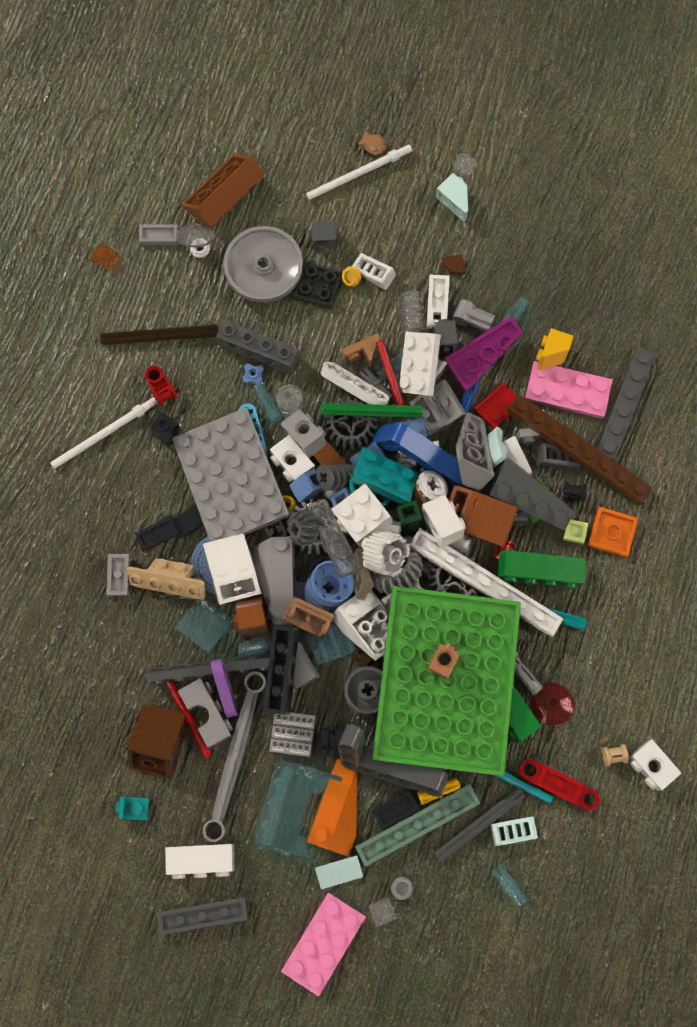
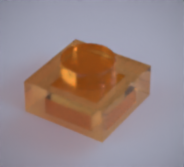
[90,243,118,270]

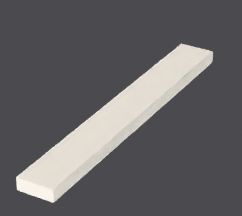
[409,528,563,637]

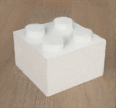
[331,484,393,547]

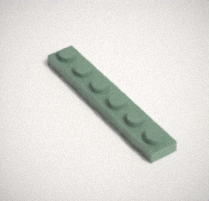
[355,784,481,867]

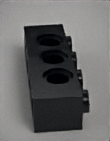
[263,625,300,715]

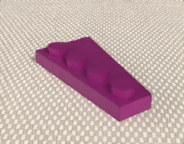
[444,316,523,393]

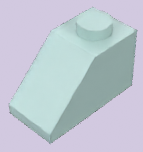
[436,173,468,222]

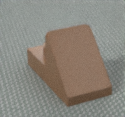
[342,333,380,368]

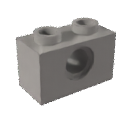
[280,409,328,458]

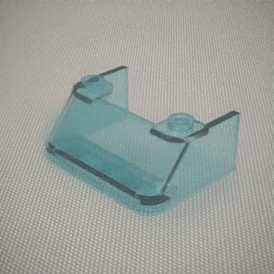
[254,760,342,865]

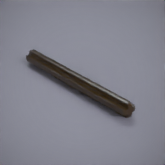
[100,324,219,345]

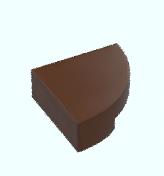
[441,254,466,275]

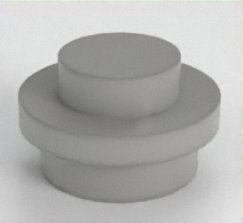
[391,877,413,900]

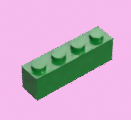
[498,550,586,589]
[508,685,541,743]

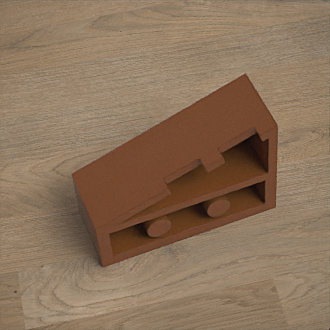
[233,594,269,639]

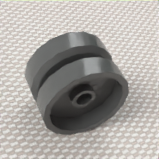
[344,666,382,716]

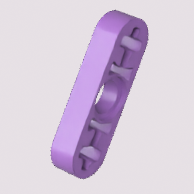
[211,659,238,718]

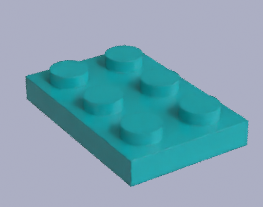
[350,447,418,505]

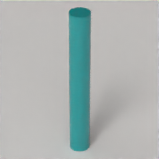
[494,771,553,804]

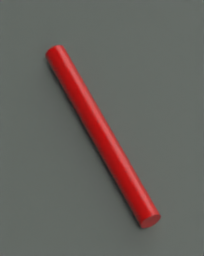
[376,340,405,419]
[166,680,212,759]

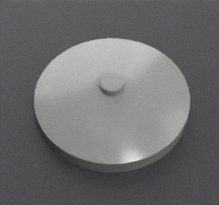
[223,226,303,302]

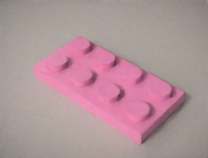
[525,361,613,419]
[281,892,366,997]

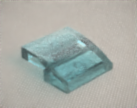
[174,599,234,653]

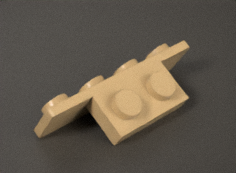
[126,558,206,600]

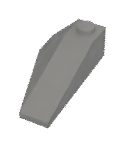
[456,412,494,491]
[253,537,295,625]

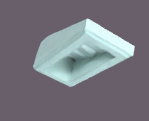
[490,816,538,846]

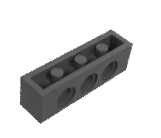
[216,319,299,374]

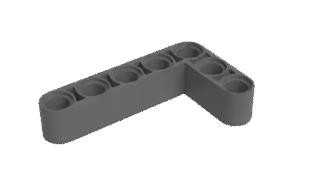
[338,724,449,797]

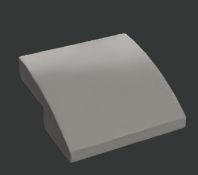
[409,380,466,436]

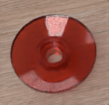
[531,683,574,725]

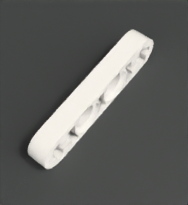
[321,362,389,405]

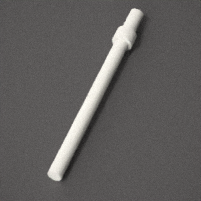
[306,145,412,200]
[50,397,158,469]

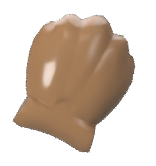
[358,131,386,155]

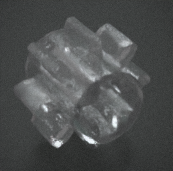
[452,152,477,176]

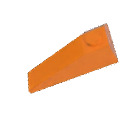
[307,759,357,857]

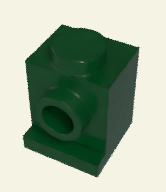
[396,500,426,533]

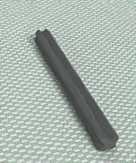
[435,788,525,862]

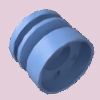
[303,561,355,614]

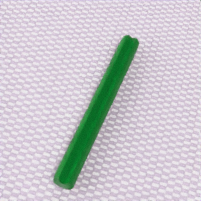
[321,403,423,418]

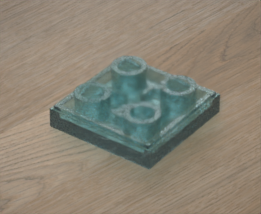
[305,620,356,667]

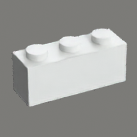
[166,844,234,879]

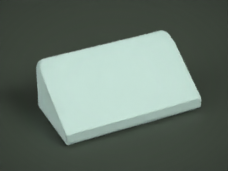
[315,855,363,889]

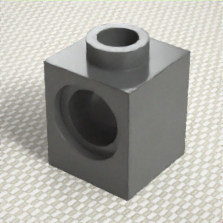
[308,221,337,249]

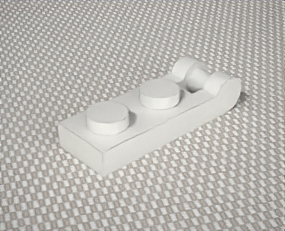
[426,275,450,329]

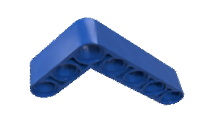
[370,422,470,489]

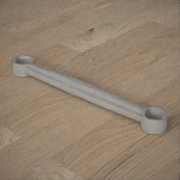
[203,672,266,842]

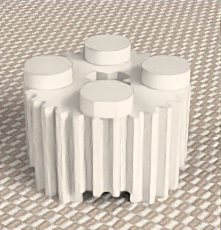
[361,529,410,577]

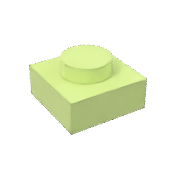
[563,519,588,545]

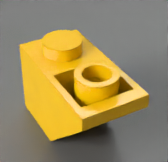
[536,328,574,370]

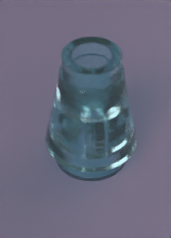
[238,634,270,657]

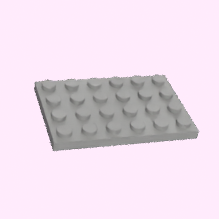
[172,407,290,542]

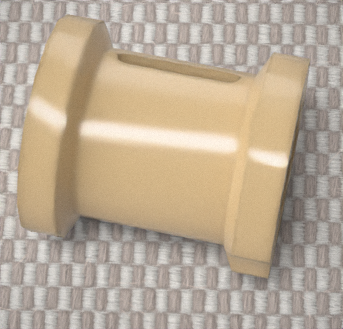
[602,744,629,767]

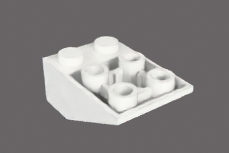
[203,533,261,605]
[332,591,389,661]

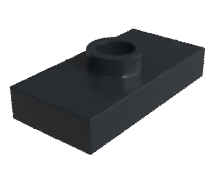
[134,515,181,552]
[372,790,420,830]

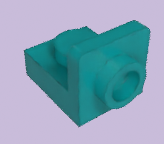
[116,797,150,820]

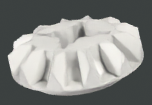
[416,470,448,501]

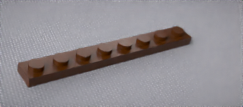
[506,394,652,506]

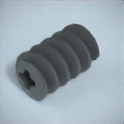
[316,464,358,491]

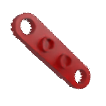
[518,759,601,811]

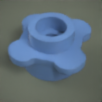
[242,364,264,384]

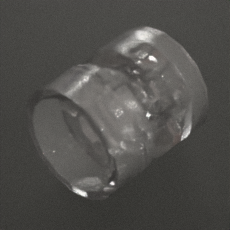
[276,385,304,418]

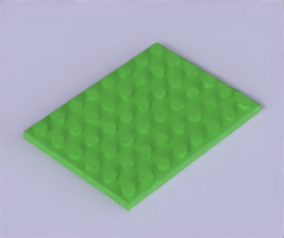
[372,586,521,776]

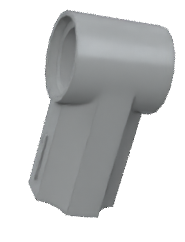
[452,300,495,332]

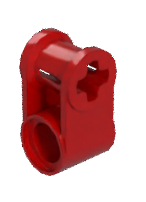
[145,365,178,407]

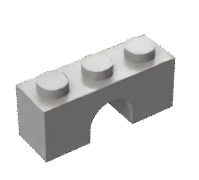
[178,678,233,749]

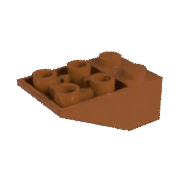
[449,485,518,547]

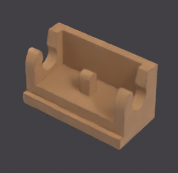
[282,597,334,637]

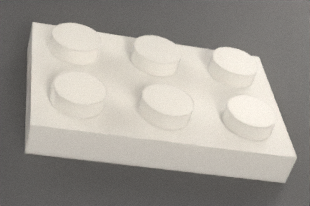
[399,332,441,396]

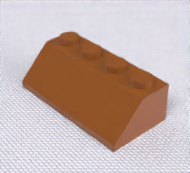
[181,154,265,227]

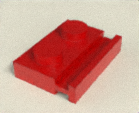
[474,382,517,430]

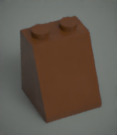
[127,704,185,779]

